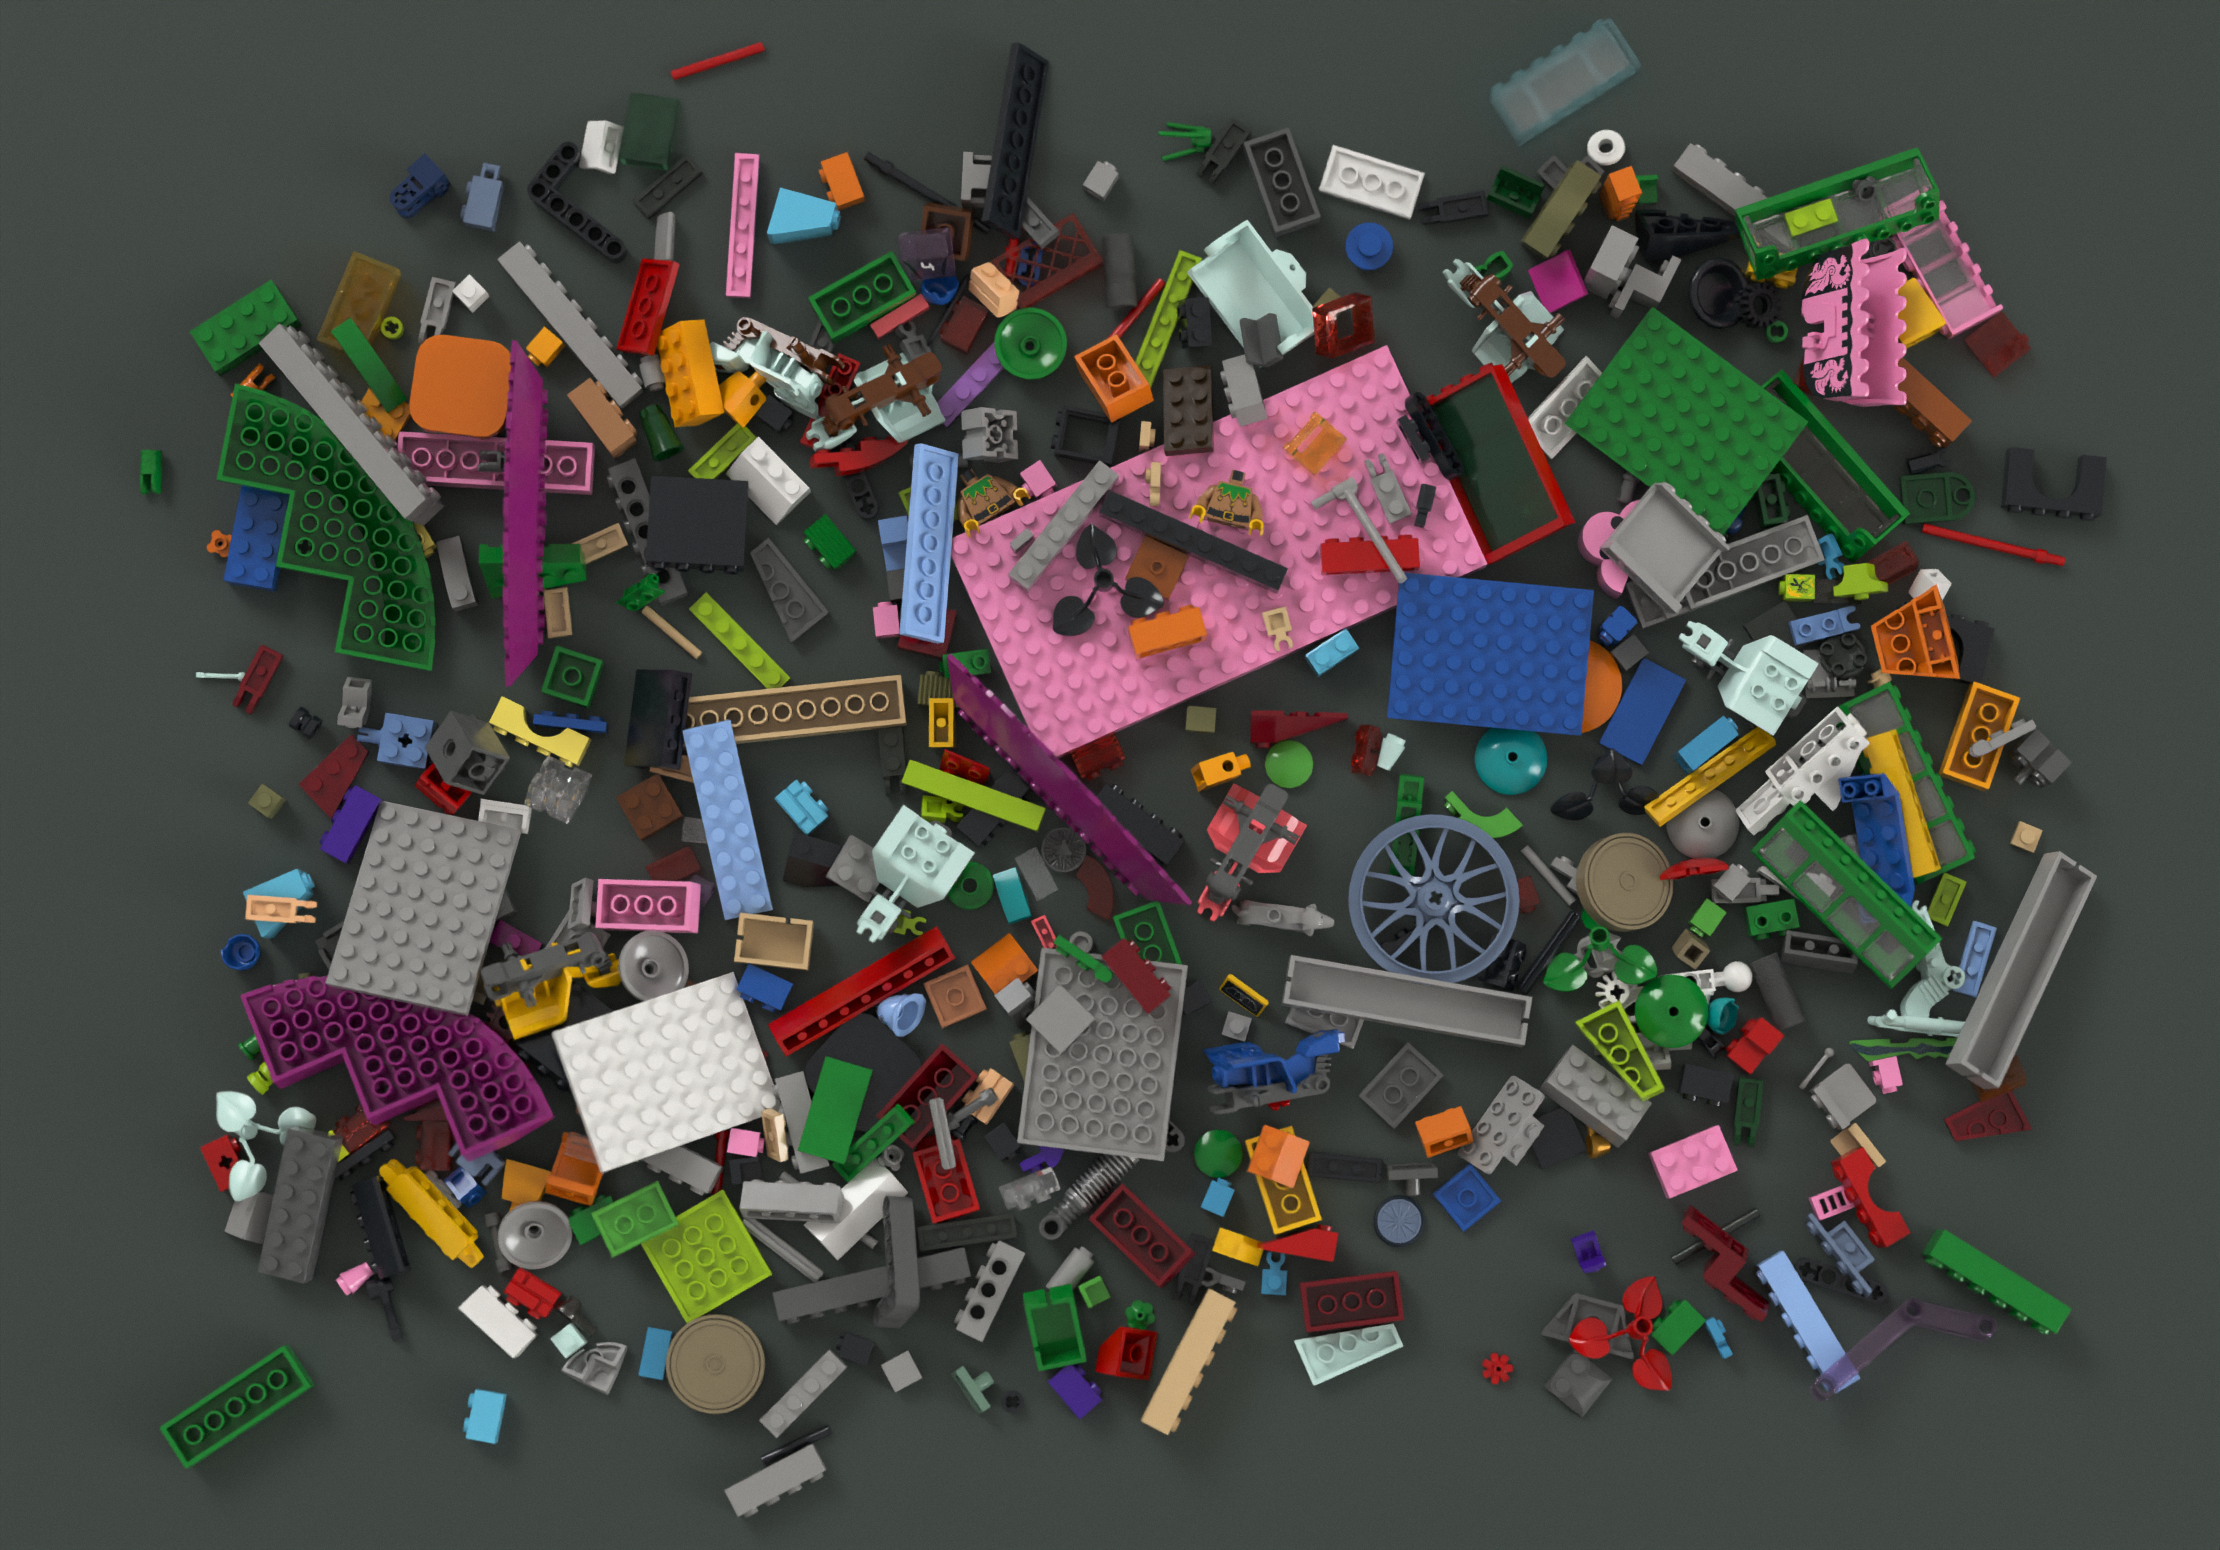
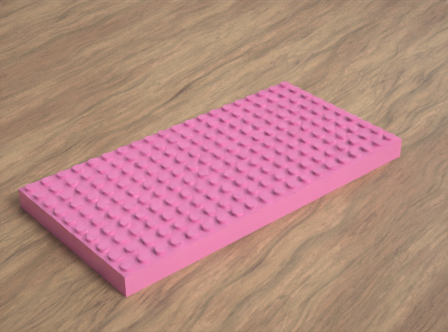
[951,345,1487,758]

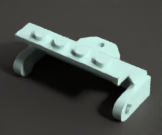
[1187,220,1325,369]

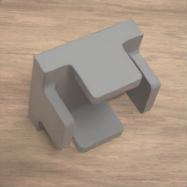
[961,152,992,209]

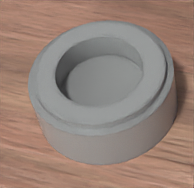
[1069,931,1093,953]

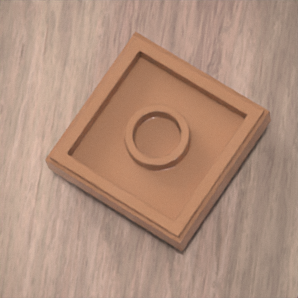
[923,965,987,1028]

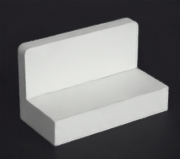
[579,120,624,174]

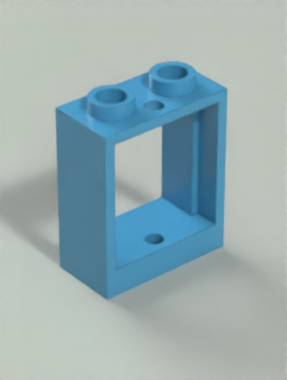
[1672,716,1739,775]

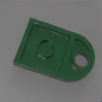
[1899,472,1975,525]

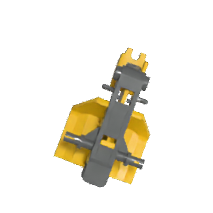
[481,932,622,1040]

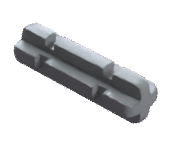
[425,1170,463,1209]

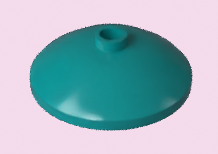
[1474,728,1547,795]

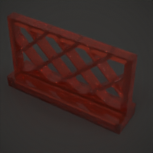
[991,213,1104,310]

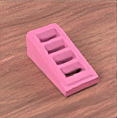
[1808,1185,1855,1221]

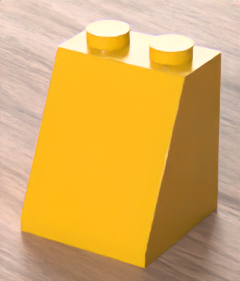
[1898,277,1947,349]

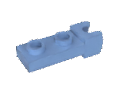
[1788,606,1860,646]

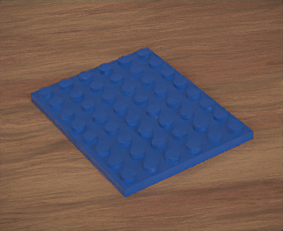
[1387,573,1594,736]

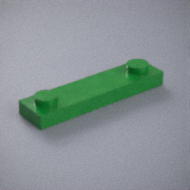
[832,1104,914,1182]

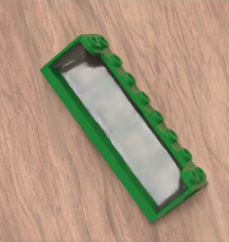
[1761,369,1910,563]

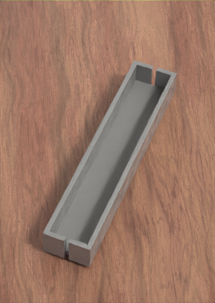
[259,324,444,526]
[1945,851,2097,1089]
[1281,955,1532,1048]

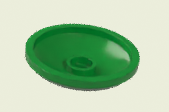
[994,308,1067,380]
[1635,975,1708,1048]

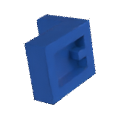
[444,1166,487,1208]

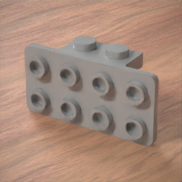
[1458,1076,1544,1174]

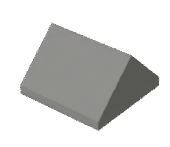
[224,1191,274,1244]

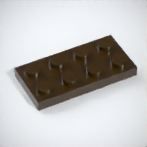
[1163,365,1214,456]

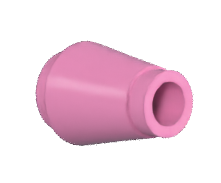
[336,1262,374,1296]

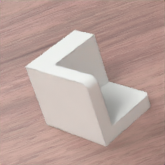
[1909,569,1952,601]

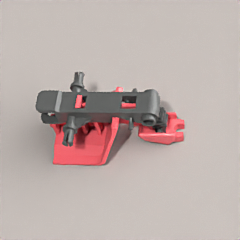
[1197,783,1307,923]

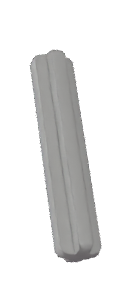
[929,1097,956,1169]

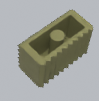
[917,671,961,710]

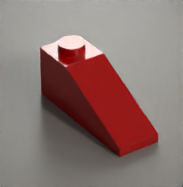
[1258,1224,1338,1262]

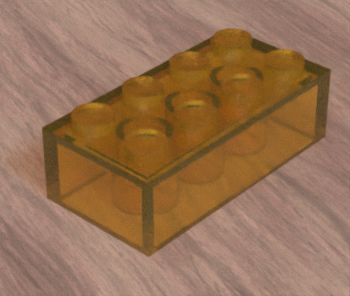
[316,251,402,354]

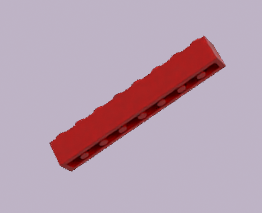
[768,926,955,1057]

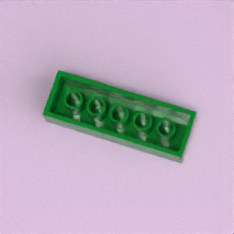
[1922,1229,2072,1335]
[159,1344,315,1469]

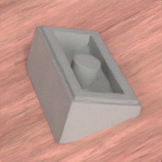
[654,212,675,261]

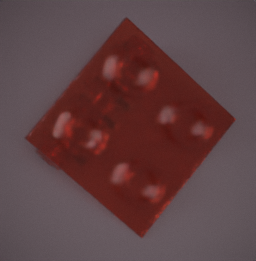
[1964,311,2032,378]

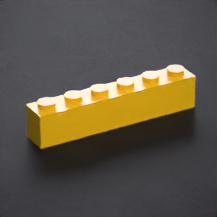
[1863,729,1941,878]

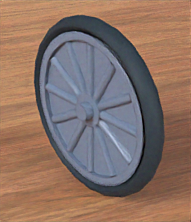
[1373,1195,1425,1247]

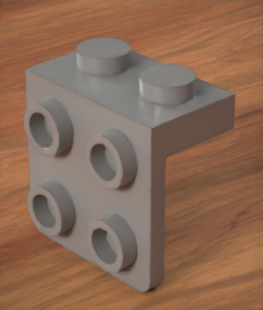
[1809,1064,1876,1130]

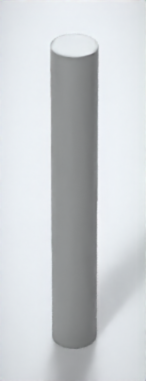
[1521,845,1576,906]

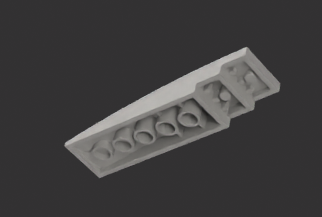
[1625,515,1825,630]

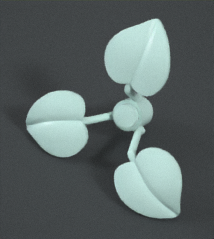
[216,1091,316,1202]

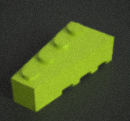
[1575,1000,1664,1102]

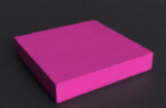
[1528,250,1588,314]

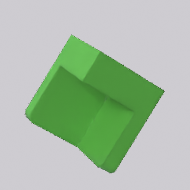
[1078,1275,1111,1308]

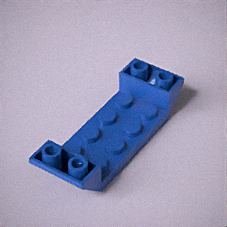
[1838,773,1915,923]

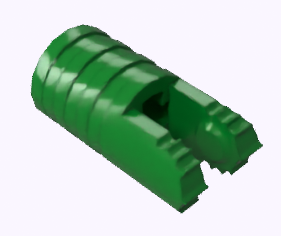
[140,450,162,495]

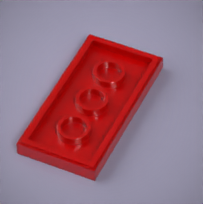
[616,258,680,356]

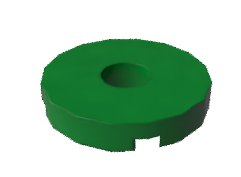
[947,862,994,910]

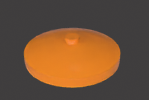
[1581,640,1622,734]

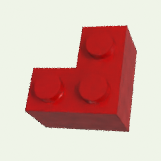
[1725,1017,1785,1075]

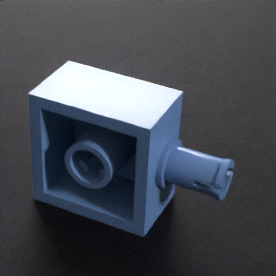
[357,713,437,770]

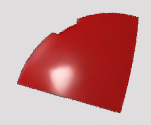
[1660,857,1729,880]

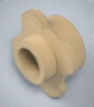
[1867,669,1892,688]

